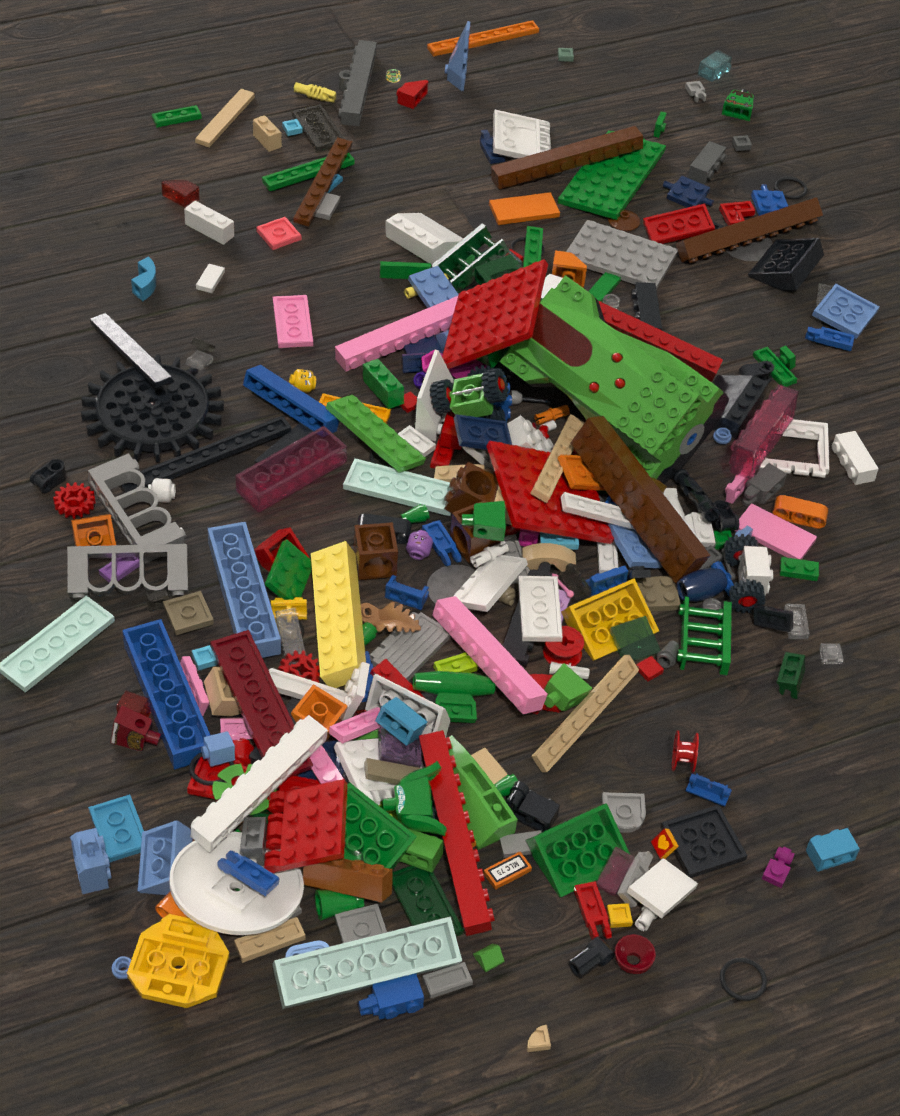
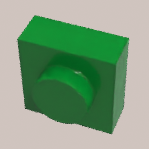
[779,345,796,370]

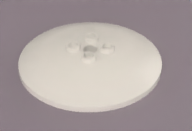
[169,832,304,935]

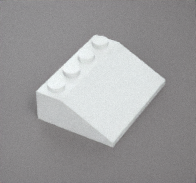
[386,213,463,265]
[415,350,454,441]

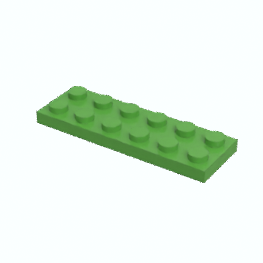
[326,395,426,473]

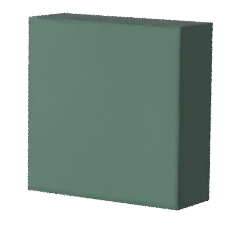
[557,48,574,62]

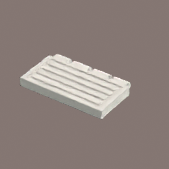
[454,555,528,612]

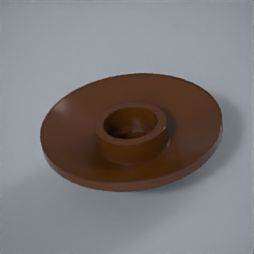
[608,210,640,231]

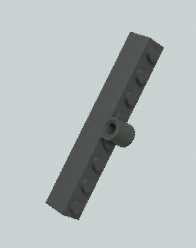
[338,40,377,126]

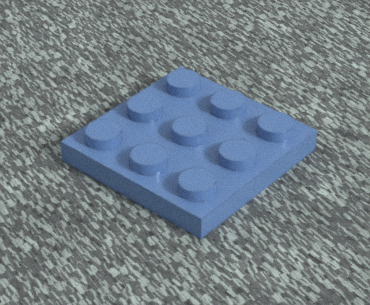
[812,284,879,339]

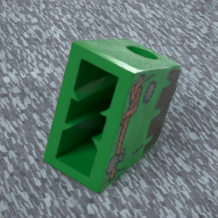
[722,89,754,121]

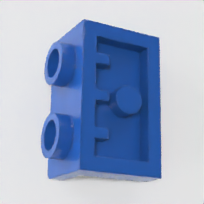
[583,565,628,597]

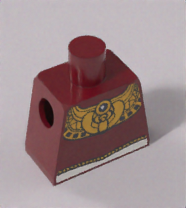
[110,705,162,751]

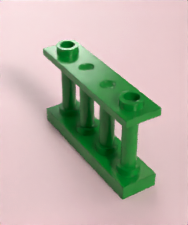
[677,597,732,675]

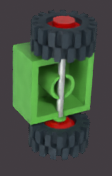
[430,368,509,417]

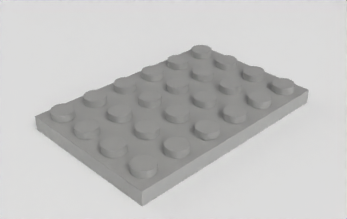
[566,220,678,290]

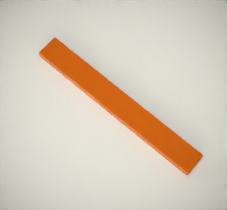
[427,20,539,57]

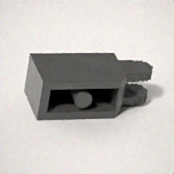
[742,463,787,507]

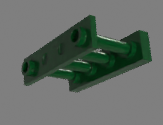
[431,224,510,293]

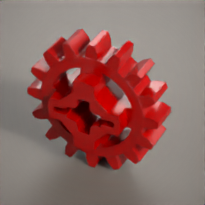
[53,482,96,519]
[277,650,321,683]

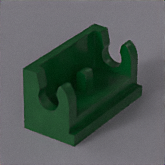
[777,652,805,699]

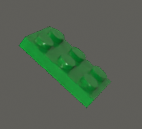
[264,539,312,600]

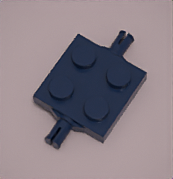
[663,176,714,208]

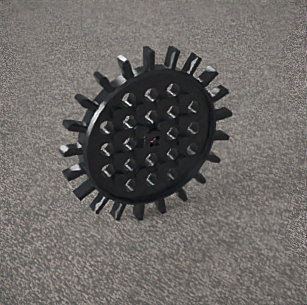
[81,354,224,462]

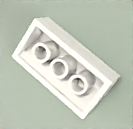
[365,674,450,738]

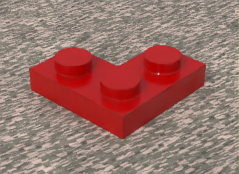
[719,201,755,226]

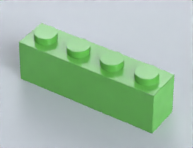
[400,827,443,873]

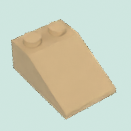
[204,667,269,716]

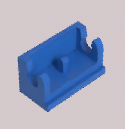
[385,575,429,610]

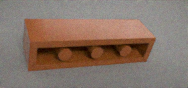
[303,858,392,902]

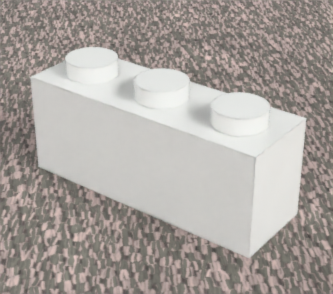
[184,201,234,245]
[832,431,878,485]

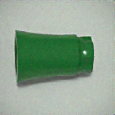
[315,890,364,921]

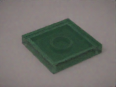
[609,616,661,662]

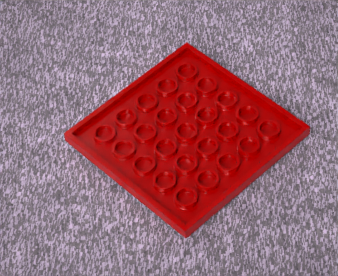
[442,259,548,369]
[487,441,614,544]

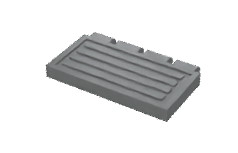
[370,612,451,681]

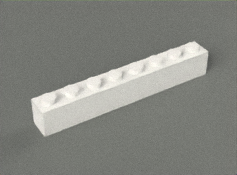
[191,715,328,852]

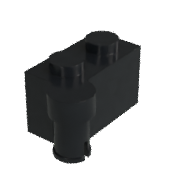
[506,781,560,832]

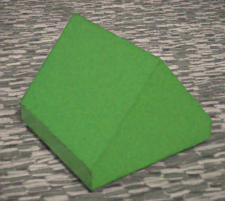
[473,944,504,973]

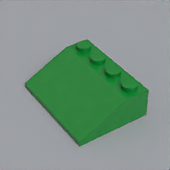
[344,782,417,871]
[526,803,633,898]

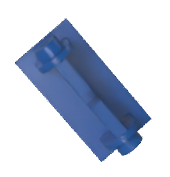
[686,773,732,806]

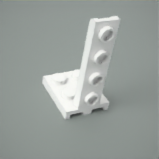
[269,662,370,721]

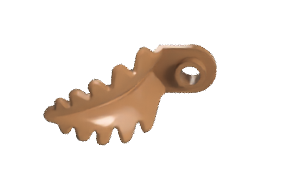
[361,602,421,632]

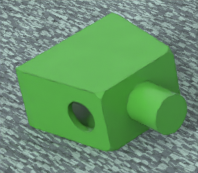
[544,663,592,711]

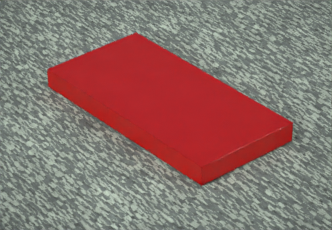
[643,204,715,244]

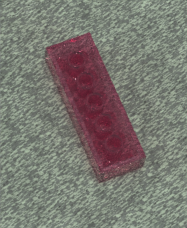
[729,385,799,479]
[236,426,347,512]

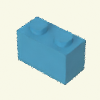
[375,697,428,746]
[806,828,860,872]

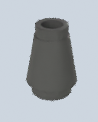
[657,641,679,668]

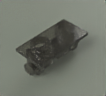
[558,563,592,601]

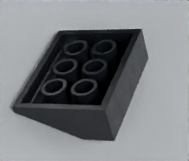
[748,238,824,291]
[713,375,769,440]

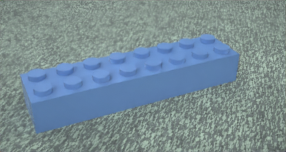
[208,522,281,658]

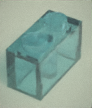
[698,50,732,82]

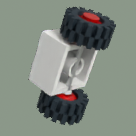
[724,534,773,613]

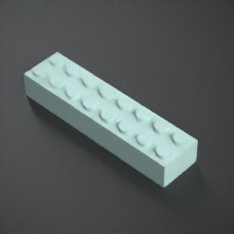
[272,917,462,1009]

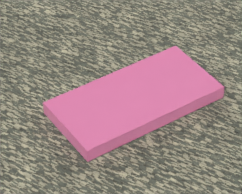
[273,295,313,348]
[734,503,817,560]

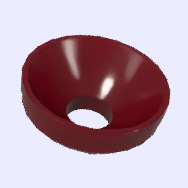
[615,934,656,974]

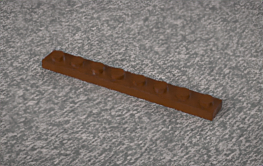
[293,137,352,227]

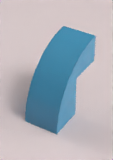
[131,257,156,301]

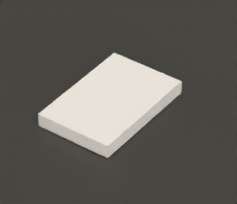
[627,858,698,918]

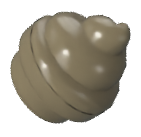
[498,586,516,606]

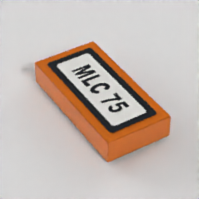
[483,851,532,890]

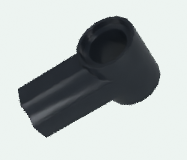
[568,936,615,978]

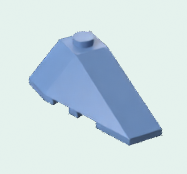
[445,21,470,91]

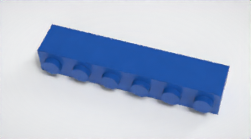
[243,365,339,437]

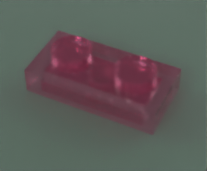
[596,847,635,896]

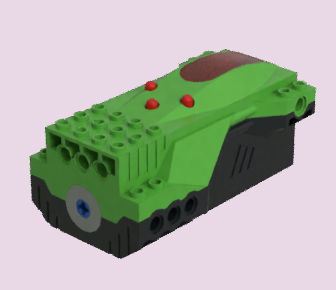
[500,275,730,484]

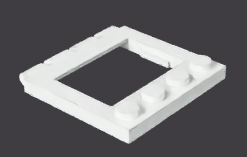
[756,415,829,478]

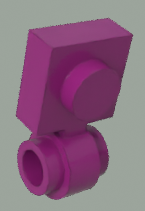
[762,847,795,888]

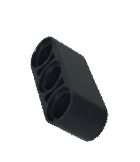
[356,514,412,544]

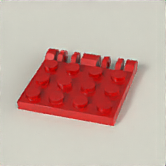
[264,779,348,873]

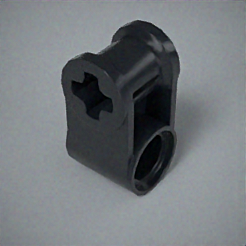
[739,361,774,383]
[30,459,67,493]
[712,500,740,532]

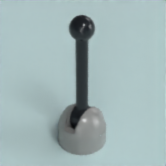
[510,390,552,405]

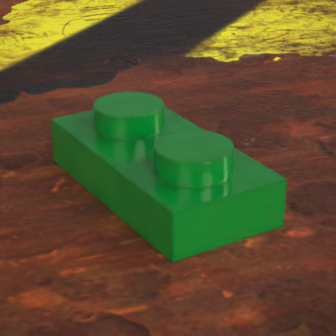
[779,557,819,581]

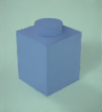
[201,731,235,767]

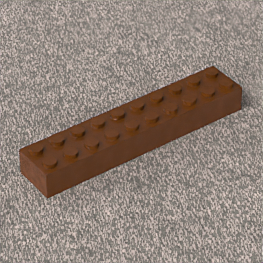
[570,416,711,584]

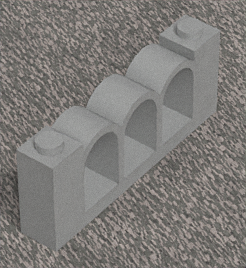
[88,453,186,563]
[67,544,188,600]

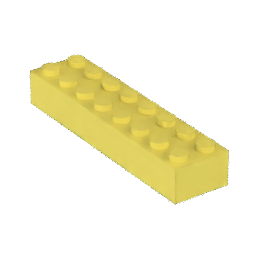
[311,541,366,688]

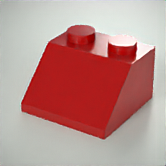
[254,527,309,572]

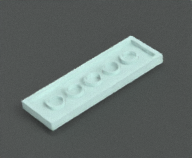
[343,459,451,516]
[0,596,115,692]

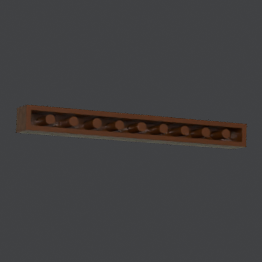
[491,126,643,189]
[676,197,823,263]

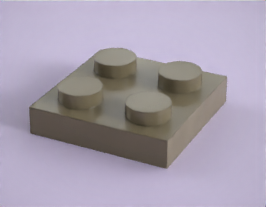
[636,576,680,611]
[163,591,214,635]

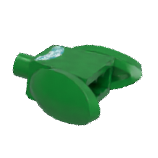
[383,761,447,836]

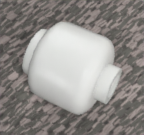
[148,478,176,503]

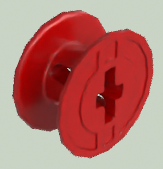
[543,626,584,666]
[672,730,699,774]

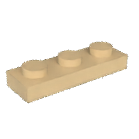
[234,917,305,963]

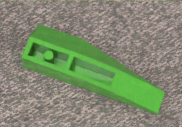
[448,736,518,850]

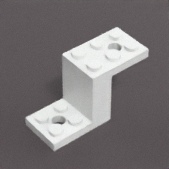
[463,415,554,476]

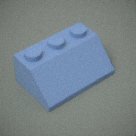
[138,820,193,895]

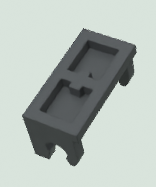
[240,817,267,866]

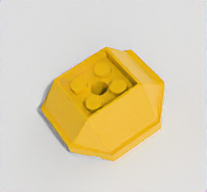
[127,914,229,1008]

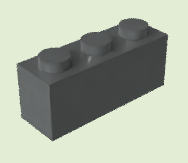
[688,141,727,185]

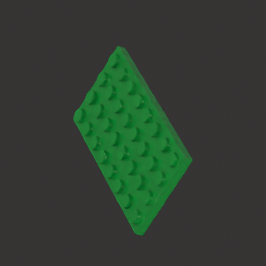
[558,130,666,220]

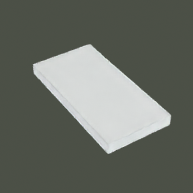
[518,576,563,642]

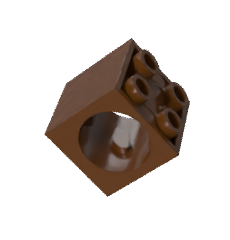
[444,462,499,513]
[450,500,501,564]
[353,522,398,580]

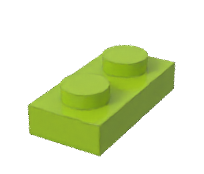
[433,652,478,673]

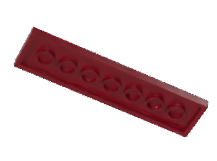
[210,630,313,777]

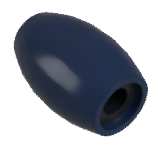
[677,568,727,602]

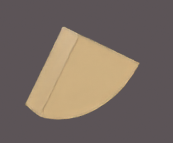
[527,1025,551,1052]

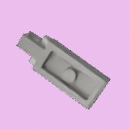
[617,851,653,908]

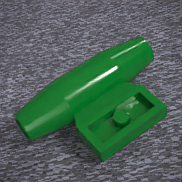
[413,671,495,723]

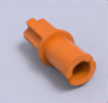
[534,405,570,425]

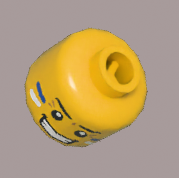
[289,369,316,393]

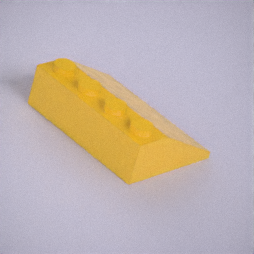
[561,578,659,661]

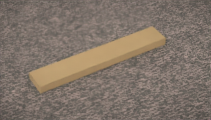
[195,89,255,147]

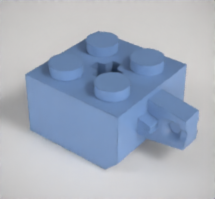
[70,828,111,894]

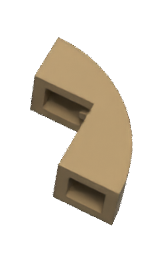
[523,543,576,574]

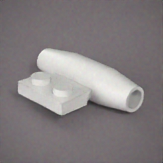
[665,494,716,547]

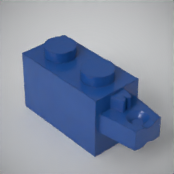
[358,973,424,1019]

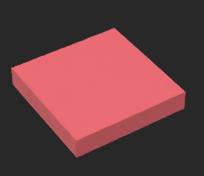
[256,217,302,250]

